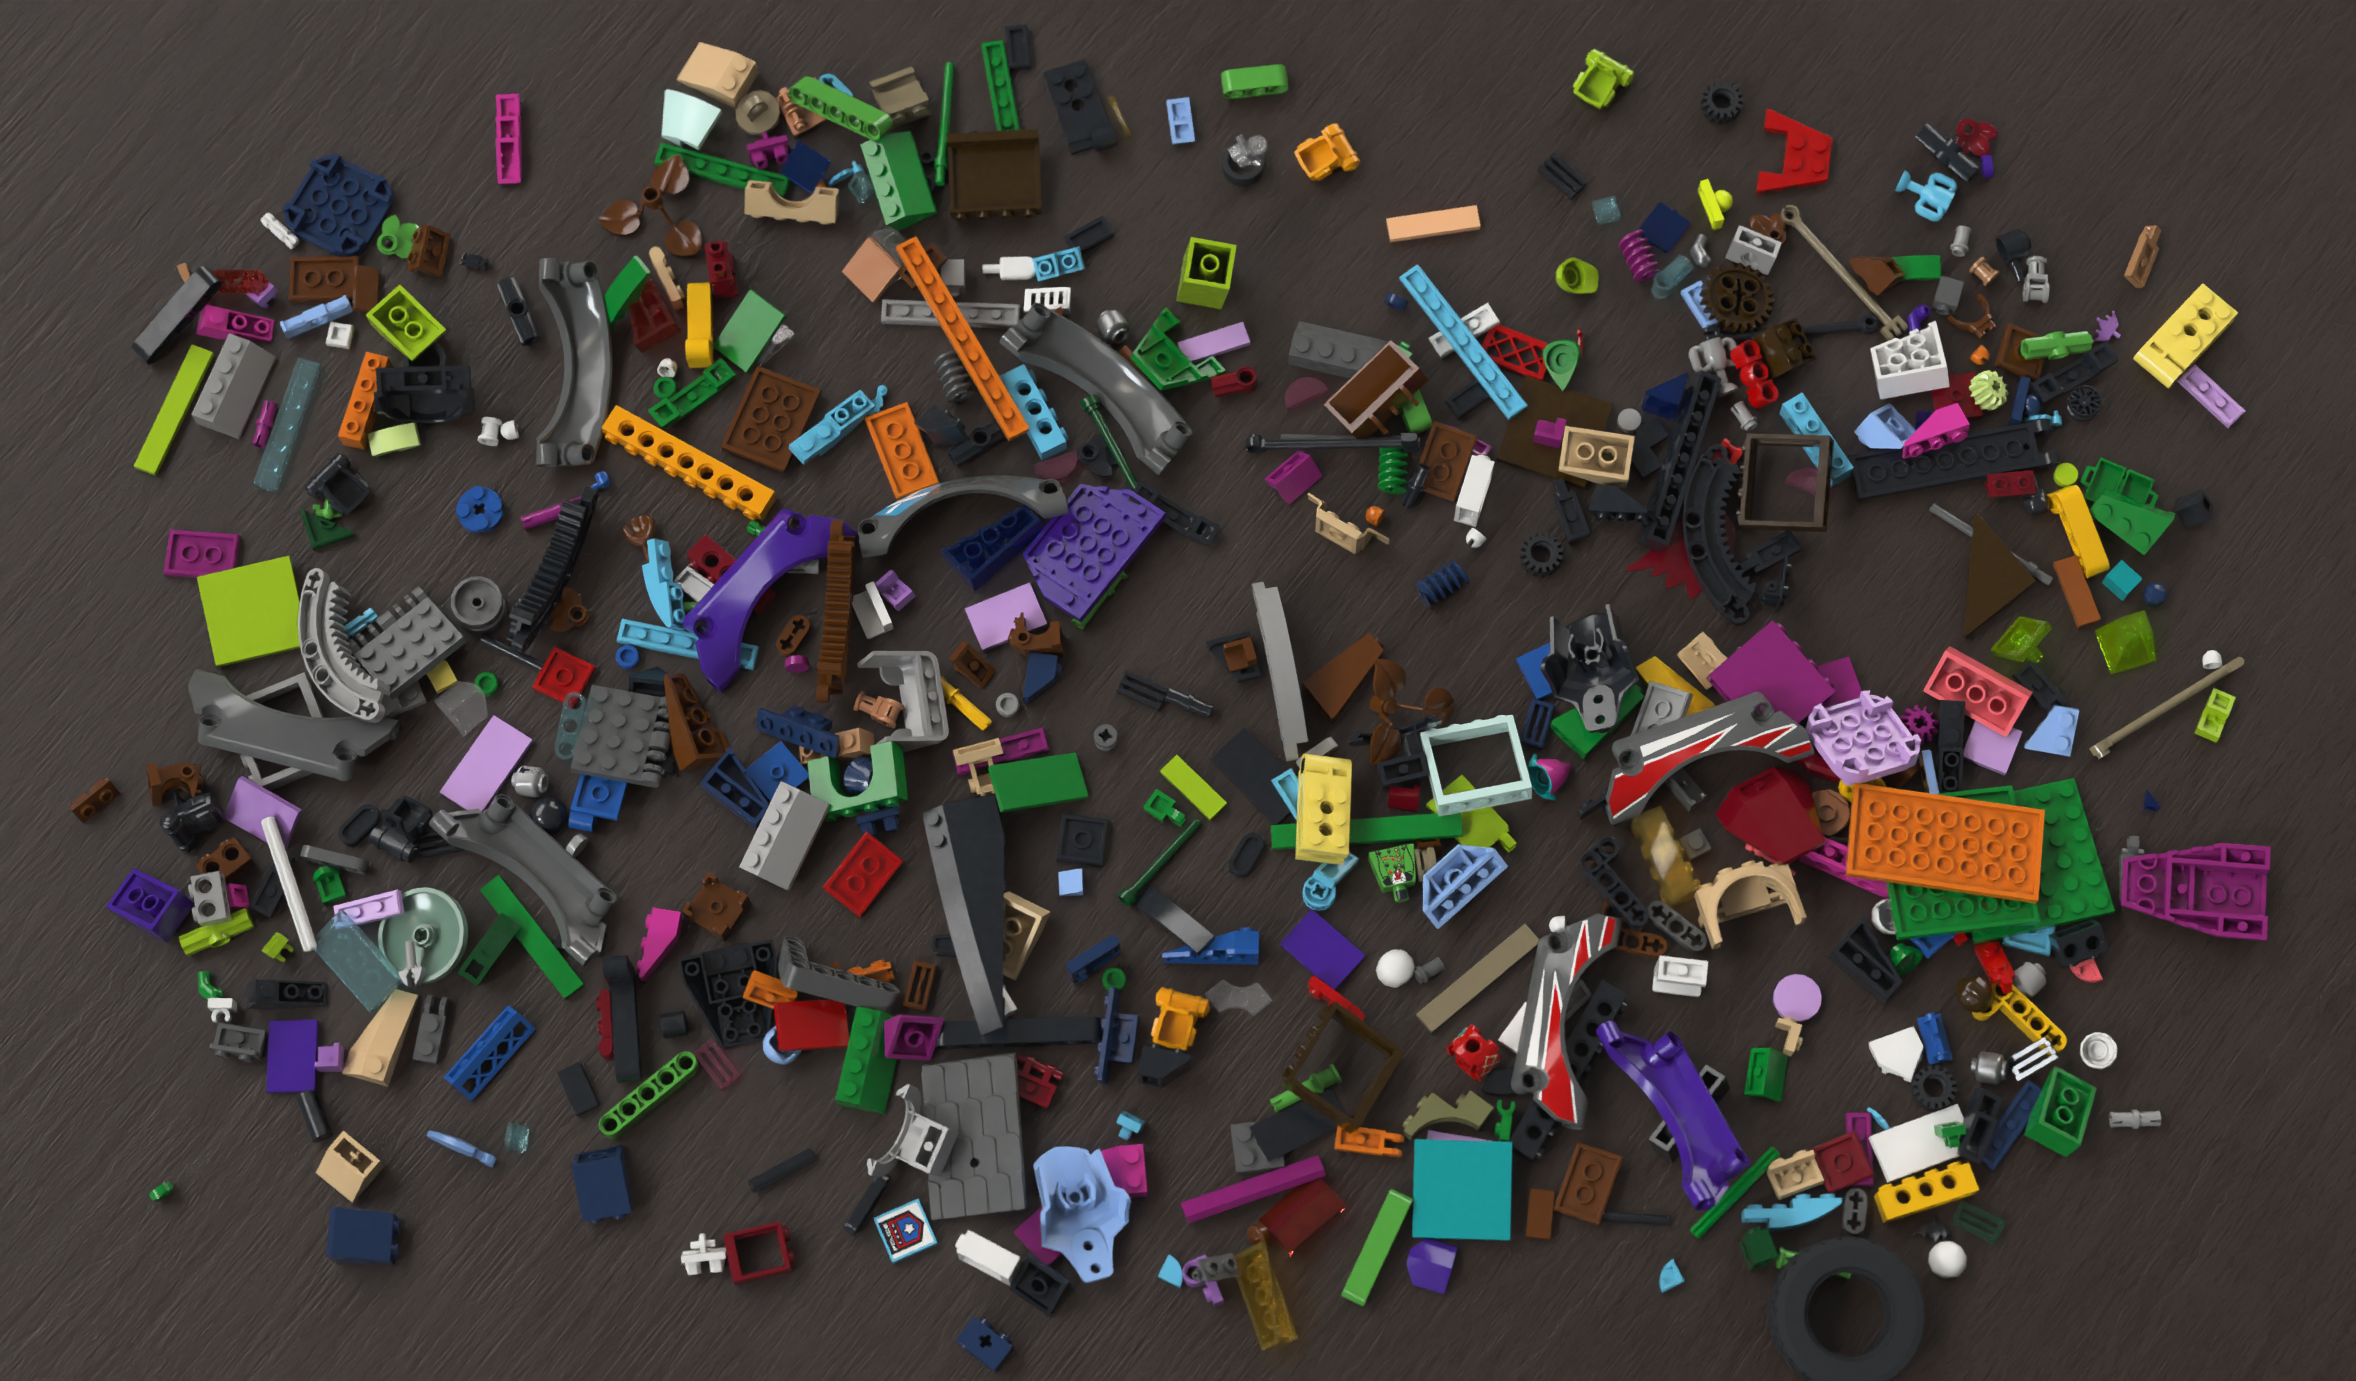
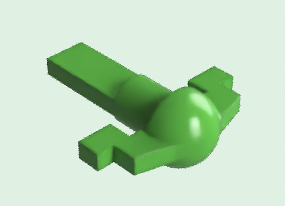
[312,498,342,520]

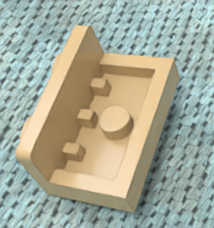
[1677,632,1728,690]
[1767,1150,1824,1200]

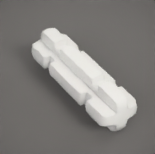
[261,213,300,249]

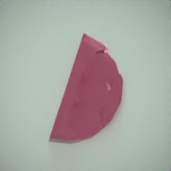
[1285,377,1328,410]
[1033,450,1078,481]
[1784,467,1818,495]

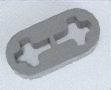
[1296,737,1339,768]

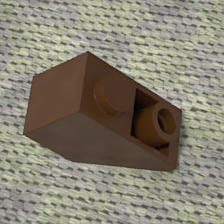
[1849,255,1906,296]

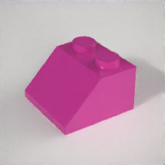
[1101,1144,1147,1198]

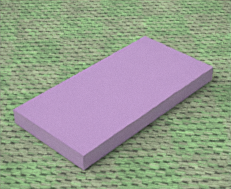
[440,715,533,812]

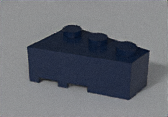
[700,747,769,831]

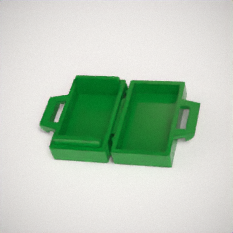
[2080,458,2159,506]

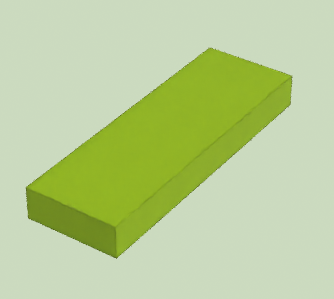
[1160,755,1227,821]

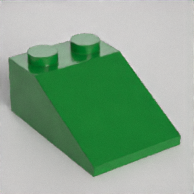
[2024,1066,2097,1157]

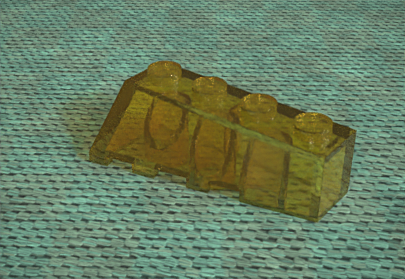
[1631,806,1701,908]
[1234,1241,1298,1351]

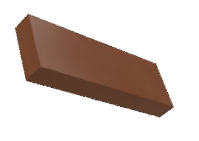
[2053,555,2101,628]

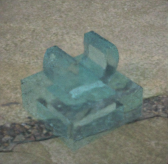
[847,170,875,203]
[1592,196,1621,225]

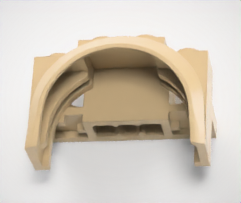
[1694,861,1807,950]

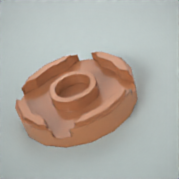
[1812,790,1850,837]

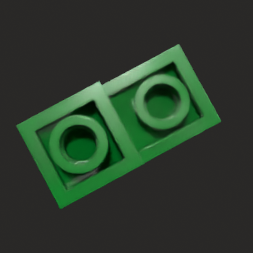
[1891,255,1942,281]

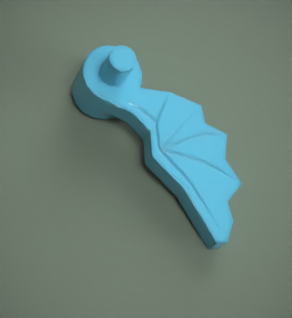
[828,161,864,187]
[869,385,888,416]
[2022,410,2062,426]
[1866,1107,1890,1131]

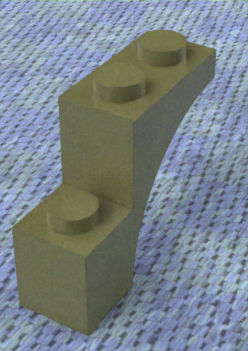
[1402,1091,1494,1141]

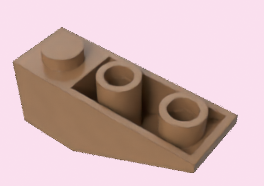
[799,728,875,765]

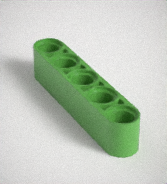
[789,76,893,140]
[599,1051,699,1139]
[1341,1189,1413,1306]

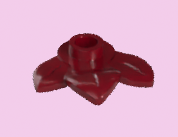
[1956,118,1998,158]

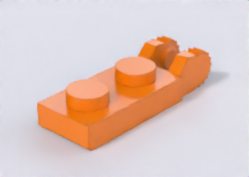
[1334,1126,1405,1157]

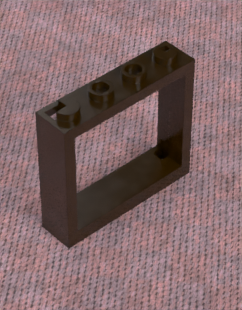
[1737,433,1834,532]
[1280,1001,1405,1134]

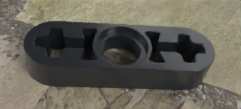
[843,1174,892,1236]

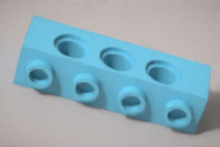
[999,364,1069,461]
[1780,393,1854,488]

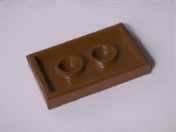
[289,256,360,303]
[1419,421,1478,502]
[1553,1142,1624,1226]

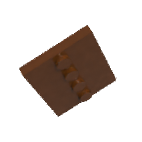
[720,366,821,474]

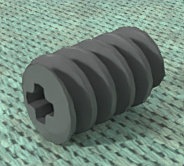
[934,350,975,402]

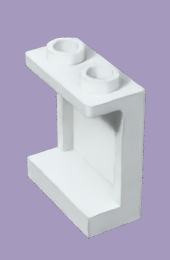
[1652,956,1708,997]

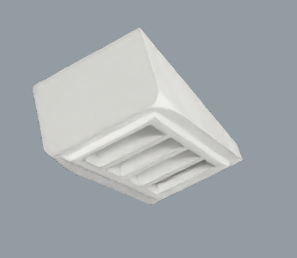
[1024,287,1071,314]

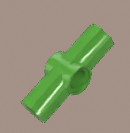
[2020,331,2093,360]

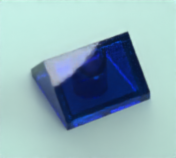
[1641,372,1689,421]

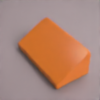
[743,971,797,1009]

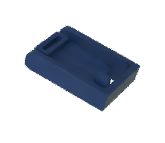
[1066,935,1120,984]

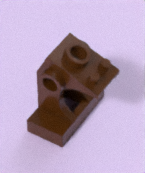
[1008,612,1065,658]
[147,763,205,806]

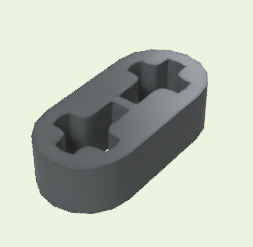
[1842,1188,1867,1236]

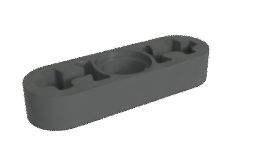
[300,845,369,875]
[1647,901,1707,953]

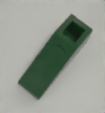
[458,913,522,986]

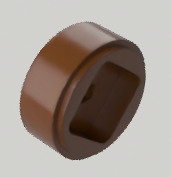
[1247,1223,1270,1249]

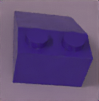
[106,868,195,943]

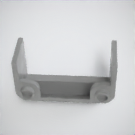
[857,651,949,753]

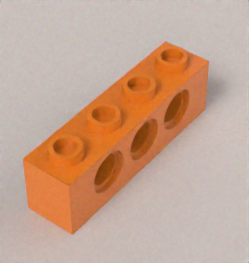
[338,352,393,450]

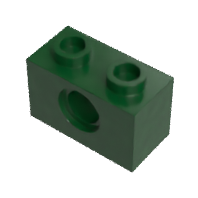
[1739,1227,1778,1271]

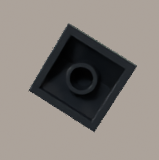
[1009,1253,1071,1317]

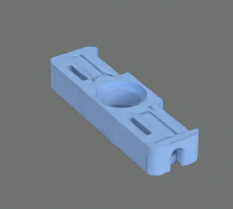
[280,295,353,338]

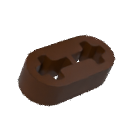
[776,615,811,657]

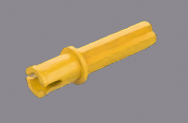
[941,676,992,731]

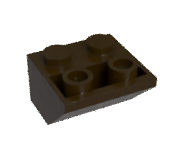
[1752,318,1817,379]

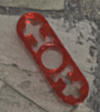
[212,270,269,294]

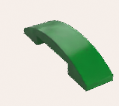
[648,358,736,429]

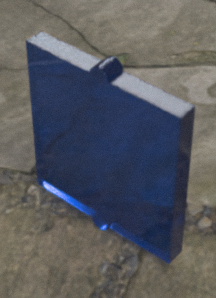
[780,140,831,193]
[1638,202,1691,254]

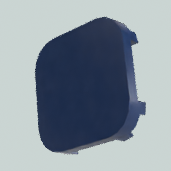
[283,153,394,256]

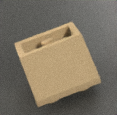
[316,1131,385,1203]

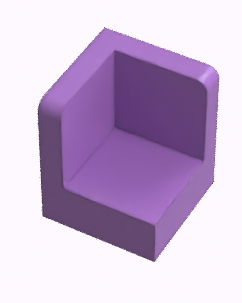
[314,1043,344,1072]

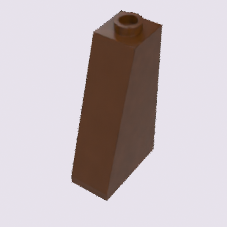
[1302,633,1384,724]

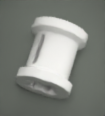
[478,417,502,446]

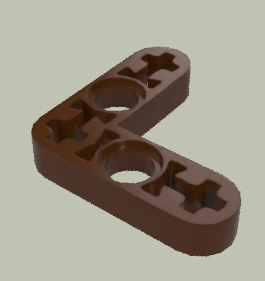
[1602,882,1667,959]

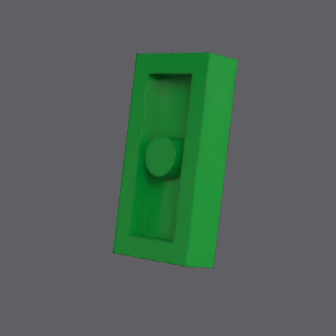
[1744,1048,1788,1102]

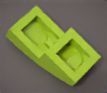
[2194,688,2236,743]

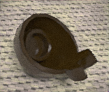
[1954,976,1994,1013]

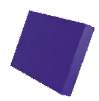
[1280,909,1365,990]
[266,1020,319,1093]

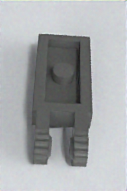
[412,995,449,1064]

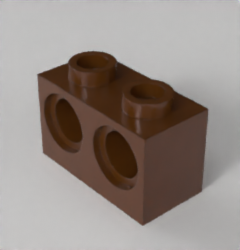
[196,837,255,887]

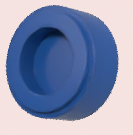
[616,645,640,670]

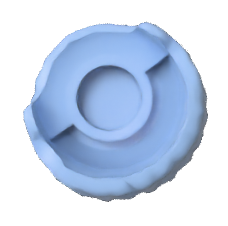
[763,1026,802,1065]

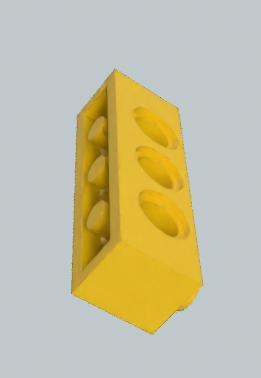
[1874,1161,1979,1224]

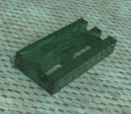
[1950,1200,2006,1244]

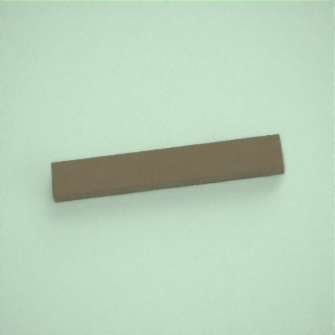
[1416,924,1539,1033]

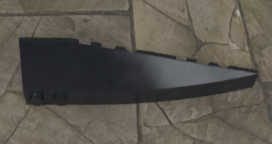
[922,794,1006,1036]

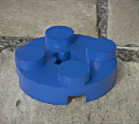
[456,486,504,534]

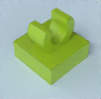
[261,932,293,962]

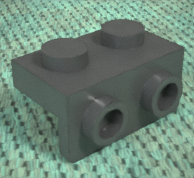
[209,1023,267,1062]

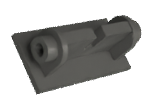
[1192,1253,1241,1283]

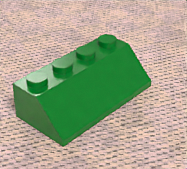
[861,131,937,231]
[835,1006,898,1114]

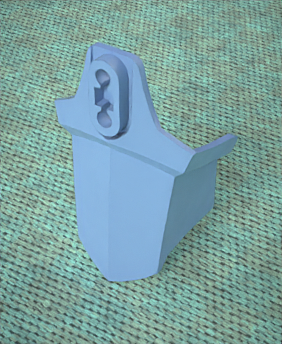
[1033,1146,1131,1283]

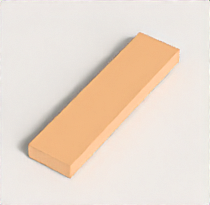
[1386,205,1480,242]

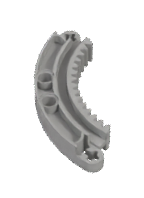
[298,568,391,724]
[1252,582,1308,761]

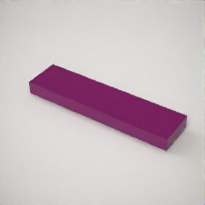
[952,727,1049,776]

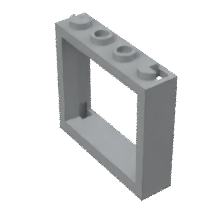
[240,672,324,791]

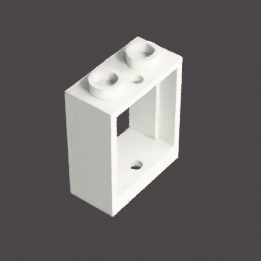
[1454,455,1494,527]
[955,1230,1022,1286]

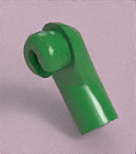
[198,971,223,1001]

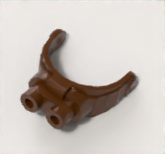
[1947,294,1997,339]

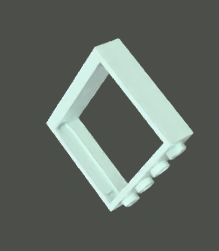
[1420,715,1532,817]

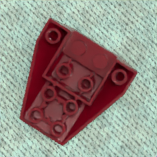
[1715,767,1825,866]

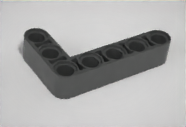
[777,936,900,1014]

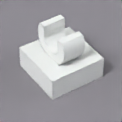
[208,998,237,1023]

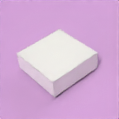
[326,322,354,349]

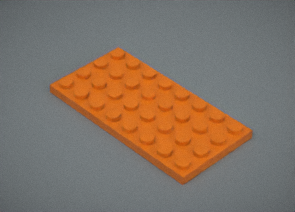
[1845,783,2045,903]

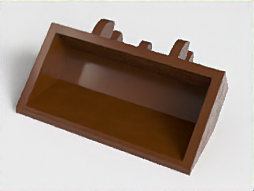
[1324,340,1429,439]

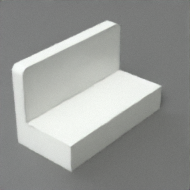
[851,581,893,639]

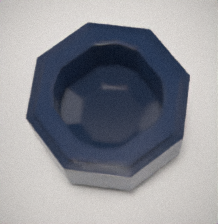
[2142,582,2167,607]

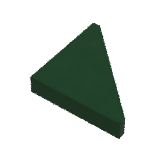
[300,509,355,551]

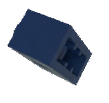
[956,1317,1014,1373]

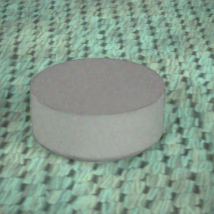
[1617,409,1641,433]
[996,693,1020,718]
[566,834,588,857]

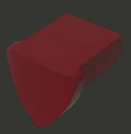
[1387,782,1422,812]

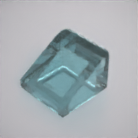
[504,1122,529,1152]

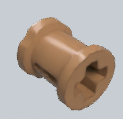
[1969,257,2000,287]

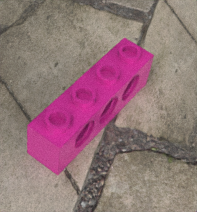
[1799,837,1888,899]

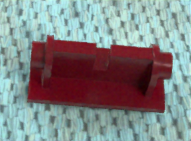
[1985,470,2035,498]

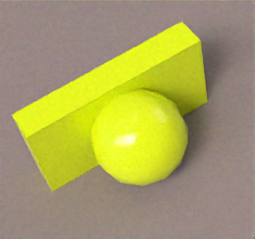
[1698,179,1733,230]

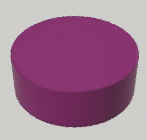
[785,655,809,673]

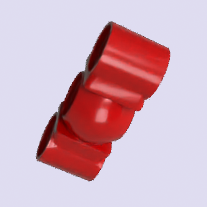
[1730,340,1778,409]

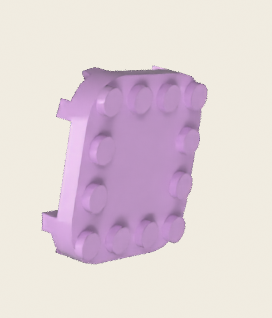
[1805,690,1921,785]

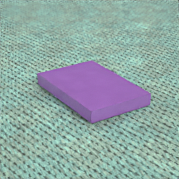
[224,776,302,850]

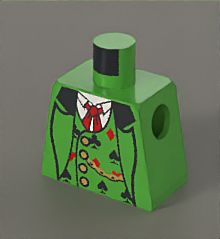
[1368,843,1416,903]

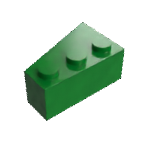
[2089,489,2176,555]

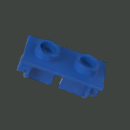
[1917,1012,1953,1065]

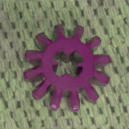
[1899,705,1939,746]

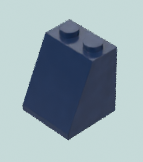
[572,1145,632,1223]
[326,1207,401,1265]

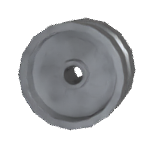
[451,576,507,635]

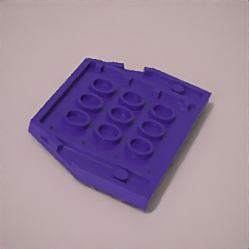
[1023,484,1167,623]

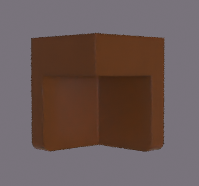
[1223,637,1257,672]

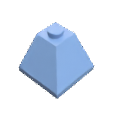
[1854,404,1916,449]

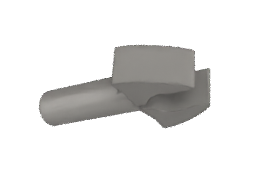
[398,940,426,987]

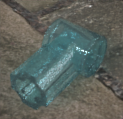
[1651,255,1694,299]

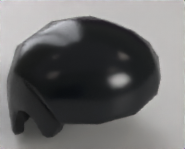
[530,796,567,835]

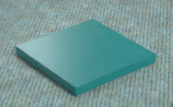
[1412,1139,1512,1240]

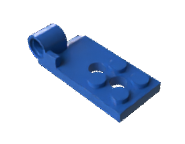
[569,774,628,832]

